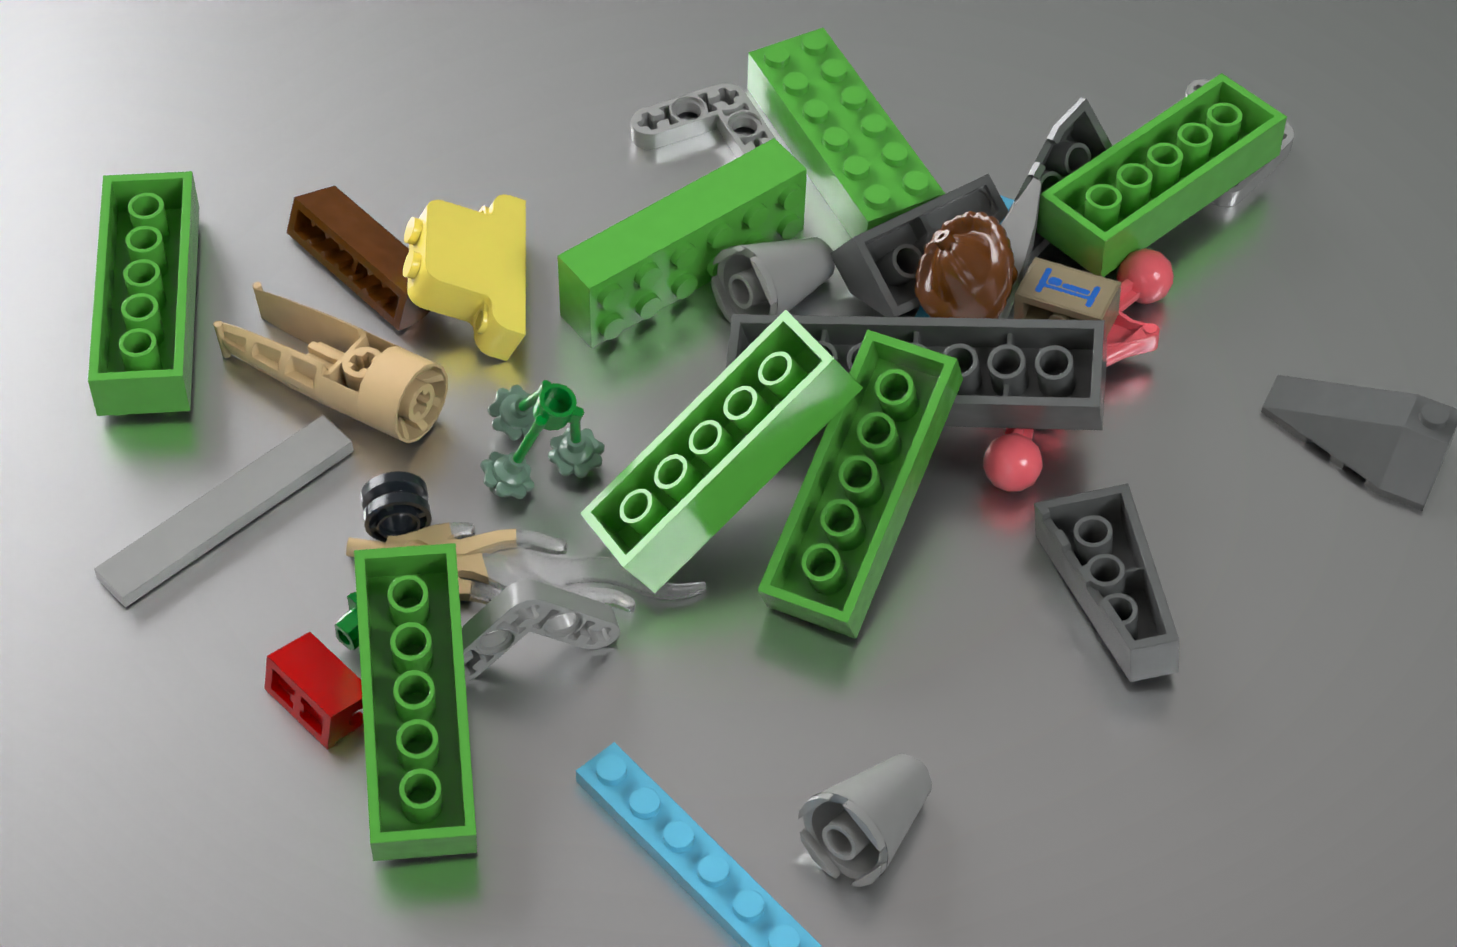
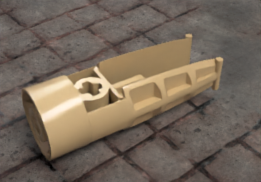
[213,282,448,443]

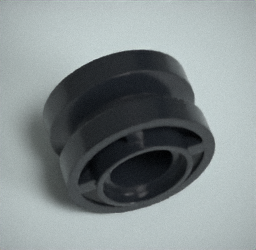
[360,471,432,542]

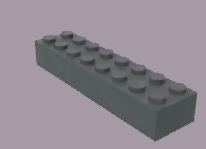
[726,314,1108,430]

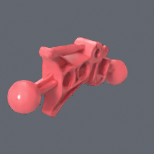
[983,248,1174,492]

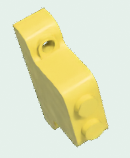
[403,194,526,361]

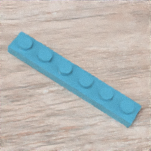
[576,742,822,947]

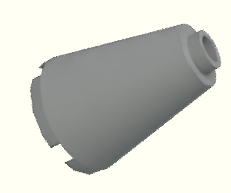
[711,237,835,323]
[798,754,932,887]

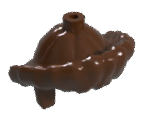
[915,211,1018,319]

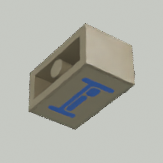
[1014,257,1121,336]

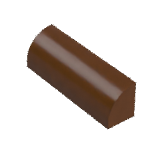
[286,185,430,331]

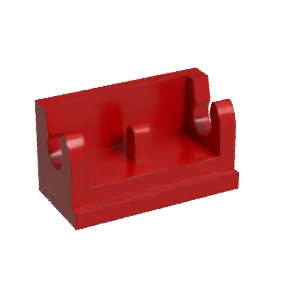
[264,632,364,750]

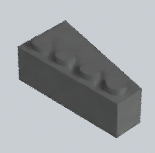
[1034,483,1179,682]

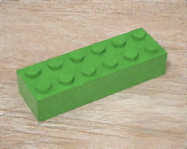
[747,28,945,238]
[1036,73,1287,277]
[557,138,807,348]
[88,171,200,416]
[580,310,863,593]
[757,330,963,639]
[354,543,477,861]

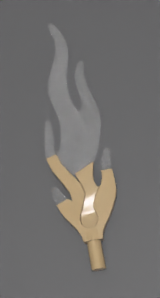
[346,522,706,613]

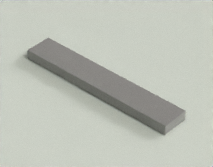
[94,415,354,608]

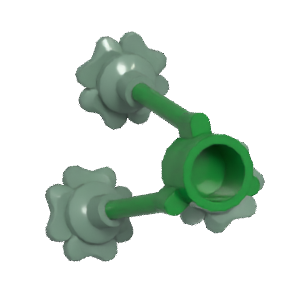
[480,380,605,499]

